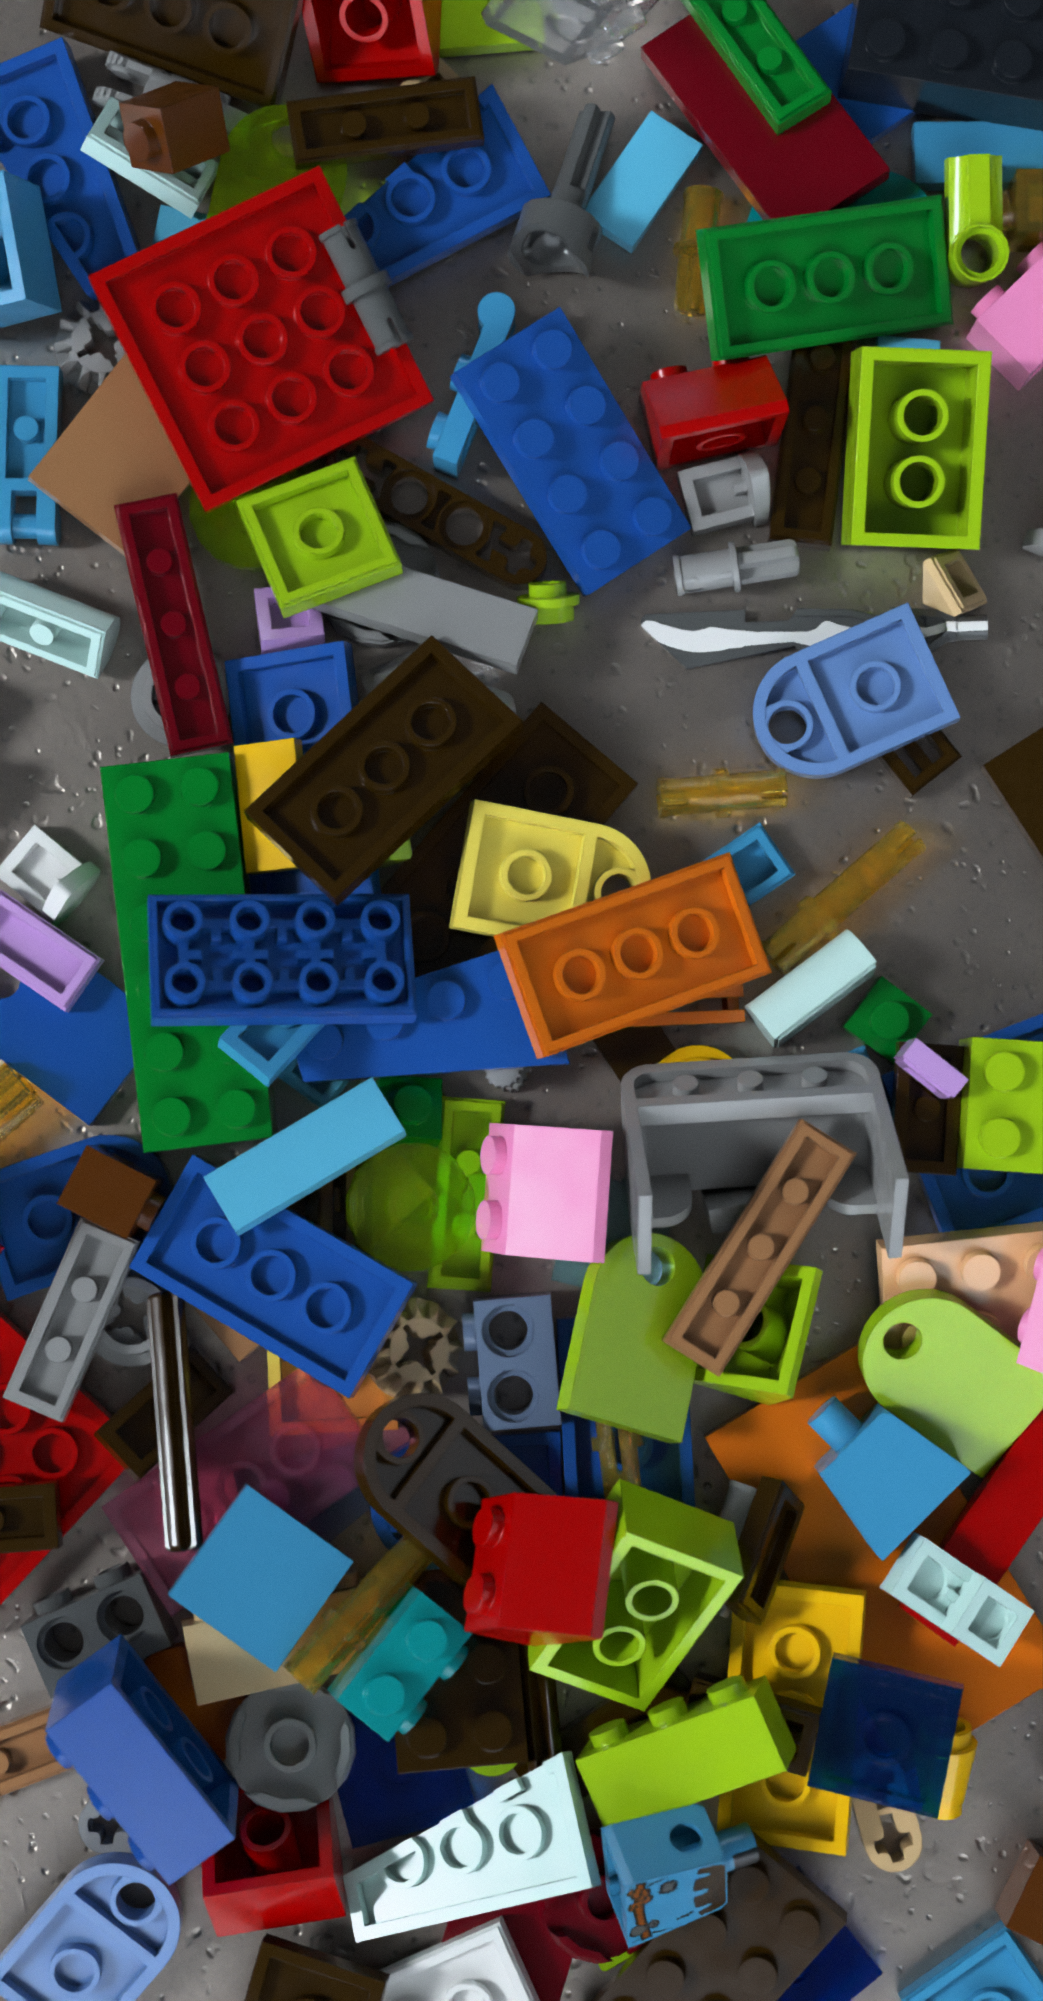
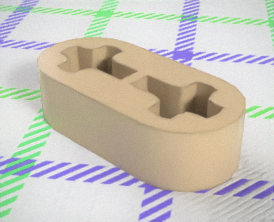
[852,1743,923,1872]

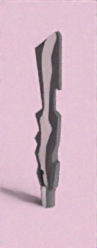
[641,607,988,670]

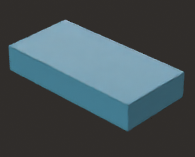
[586,110,703,254]

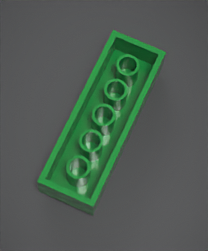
[100,752,278,1153]

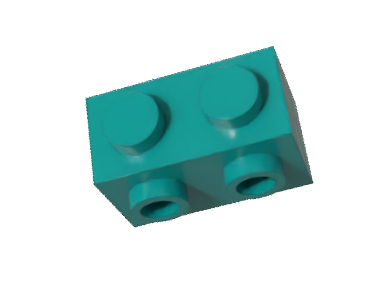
[327,1583,472,1742]

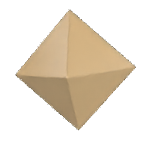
[923,549,988,617]

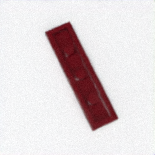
[114,493,233,758]

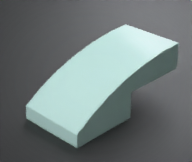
[880,1532,1035,1667]

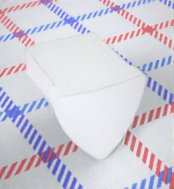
[0,824,101,926]

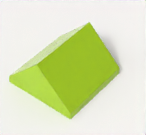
[693,1254,823,1405]

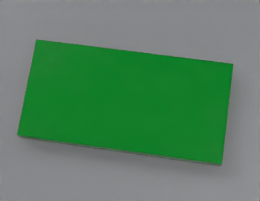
[696,195,954,361]

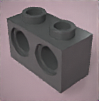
[20,1561,179,1699]

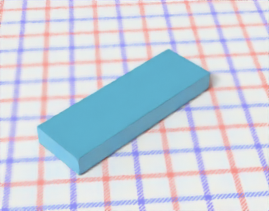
[203,1077,407,1236]

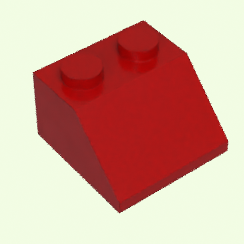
[301,0,442,83]
[639,355,790,471]
[463,1492,619,1647]
[202,1787,346,1937]

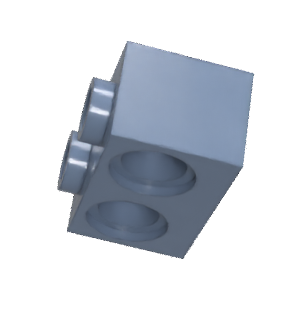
[462,1291,562,1431]

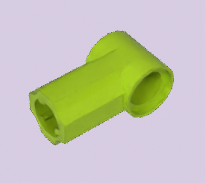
[944,154,1010,289]

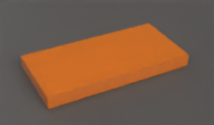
[493,852,772,1059]

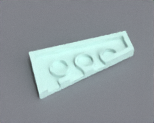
[343,1751,601,1943]

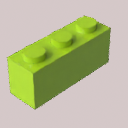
[575,1675,797,1827]

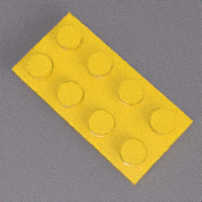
[717,1580,867,1856]

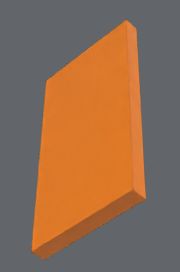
[703,1340,1043,1772]

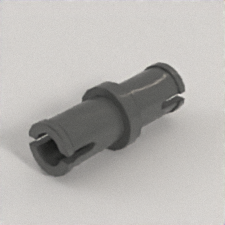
[318,218,414,356]

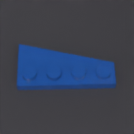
[0,37,141,301]
[344,84,551,287]
[296,951,571,1083]

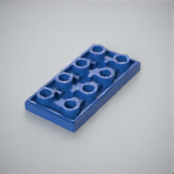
[147,894,417,1026]

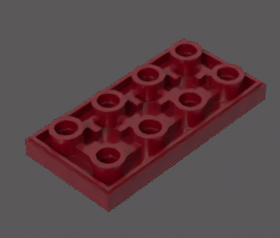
[641,14,890,220]

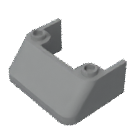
[621,1052,909,1275]

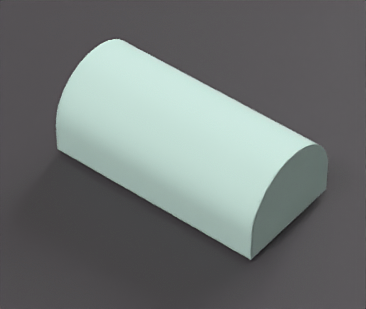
[0,571,120,679]
[745,929,877,1048]

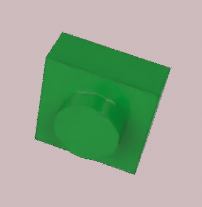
[840,976,932,1065]
[375,1076,442,1147]

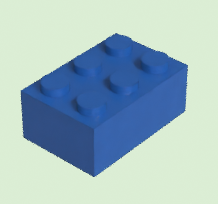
[45,1634,239,1886]

